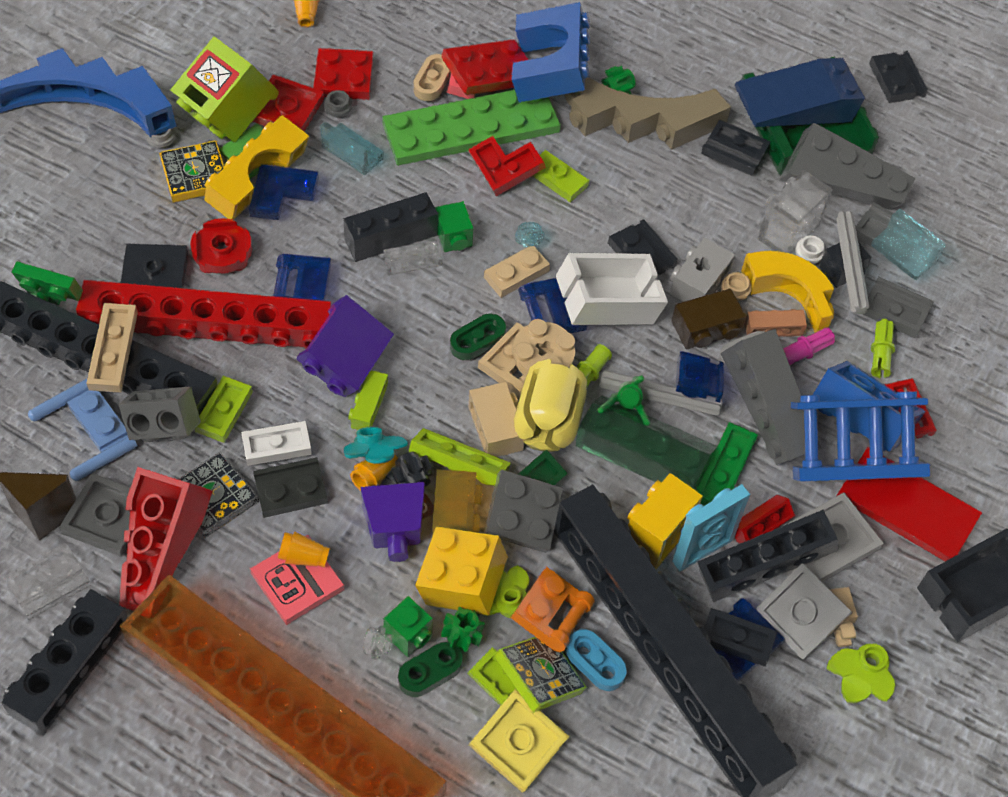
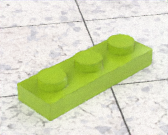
[409,428,511,486]

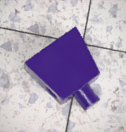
[361,482,424,562]

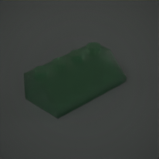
[576,395,717,491]

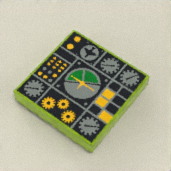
[494,637,587,713]

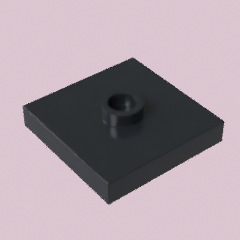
[120,243,188,288]

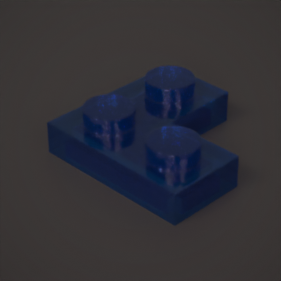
[249,164,319,220]

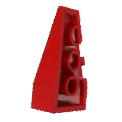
[119,467,213,616]

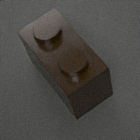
[671,288,746,350]

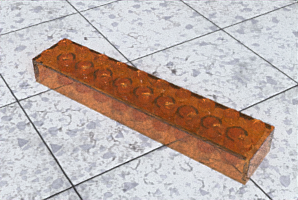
[121,575,447,797]

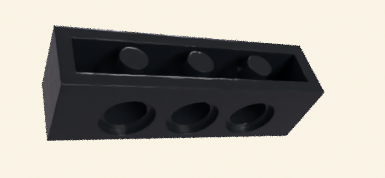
[697,509,838,602]
[1,589,130,736]

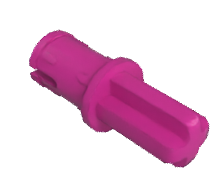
[783,327,835,365]

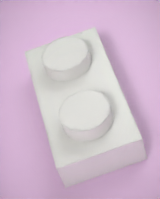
[241,421,312,466]

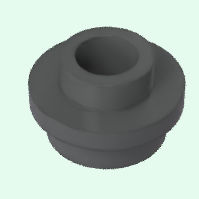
[324,90,352,117]

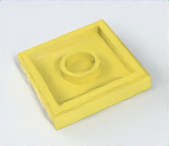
[468,689,569,793]

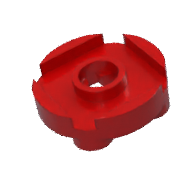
[190,218,252,274]

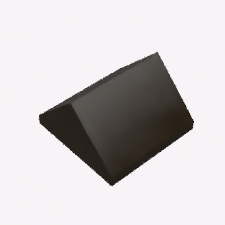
[0,472,77,541]

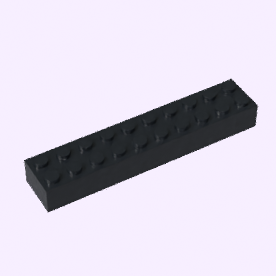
[554,484,798,797]

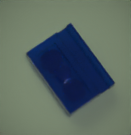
[675,351,724,403]

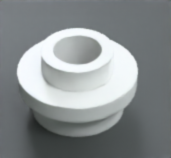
[795,236,825,264]

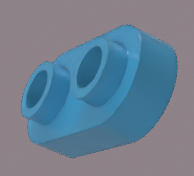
[566,629,626,691]

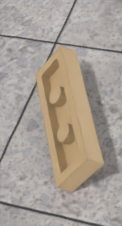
[86,303,138,393]

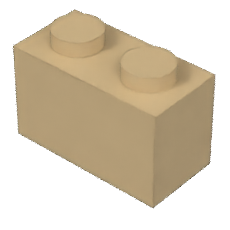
[468,382,525,457]

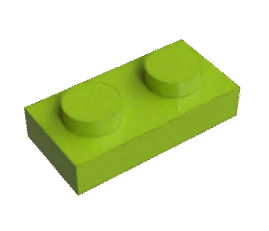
[195,376,253,443]

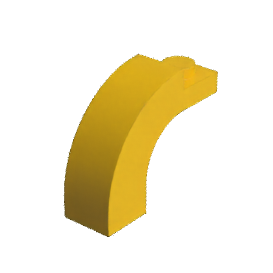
[741,251,834,333]

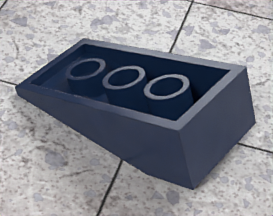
[734,58,865,127]

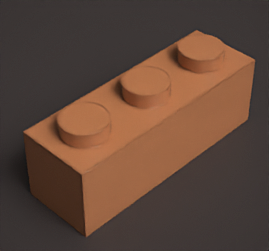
[744,309,807,337]

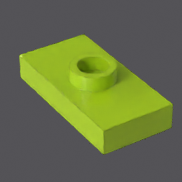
[532,150,589,203]
[467,647,518,706]

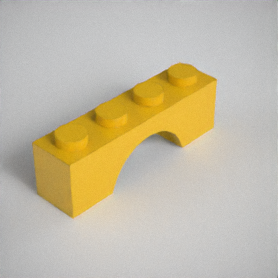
[204,115,309,220]

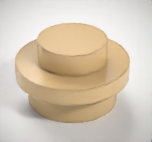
[721,272,751,301]

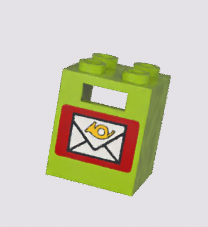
[170,36,279,142]

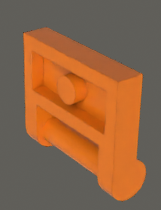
[510,566,595,652]

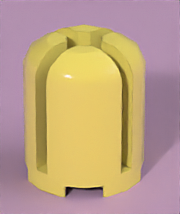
[514,359,587,452]

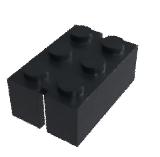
[917,528,1008,643]

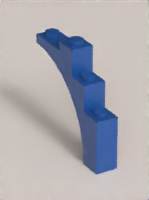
[0,48,177,138]

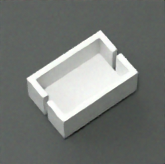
[556,253,668,325]

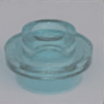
[515,222,544,248]

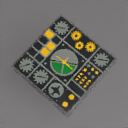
[178,452,259,539]

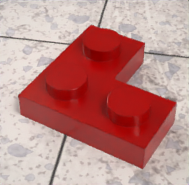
[468,136,546,196]

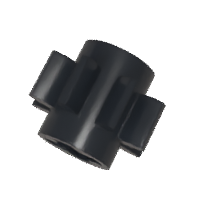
[392,452,433,488]

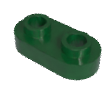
[450,313,506,360]
[398,642,463,697]

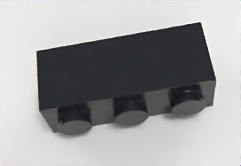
[343,192,438,262]

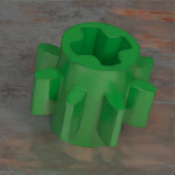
[601,65,636,95]
[441,607,485,652]

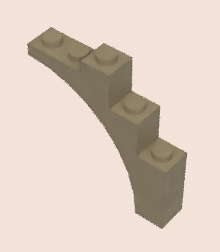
[564,78,731,150]

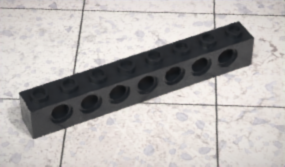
[0,281,218,416]

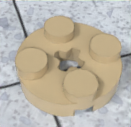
[512,319,575,376]

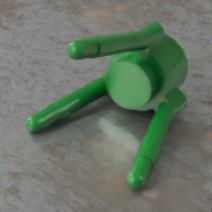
[598,375,650,426]

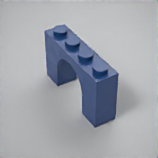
[512,2,590,102]

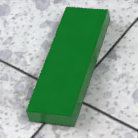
[696,422,758,506]

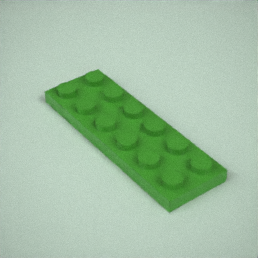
[382,90,560,166]

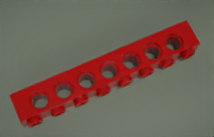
[76,280,331,349]

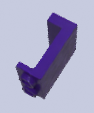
[296,295,394,397]

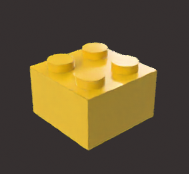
[627,473,703,569]
[415,527,508,615]

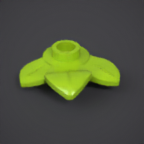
[482,565,530,619]
[827,644,895,703]

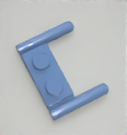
[28,379,138,481]

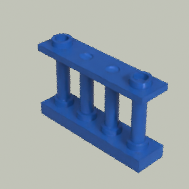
[791,391,930,481]

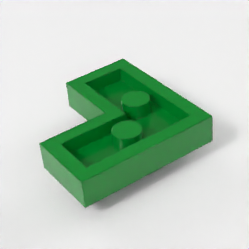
[11,261,83,305]

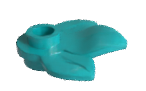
[344,427,408,464]

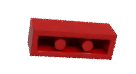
[734,495,795,544]

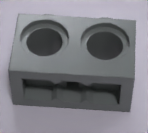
[118,387,201,442]

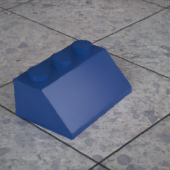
[813,361,926,452]

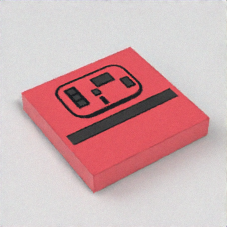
[250,535,344,625]

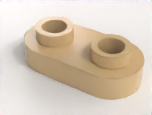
[413,54,451,101]

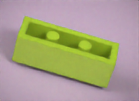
[348,370,388,430]

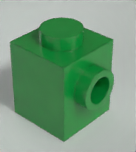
[383,596,433,657]

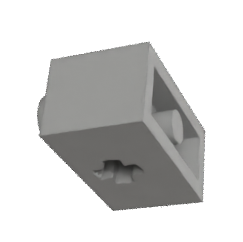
[670,238,735,302]

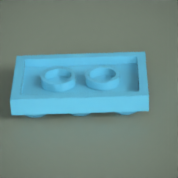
[672,484,750,572]

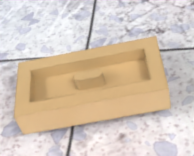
[484,244,550,298]

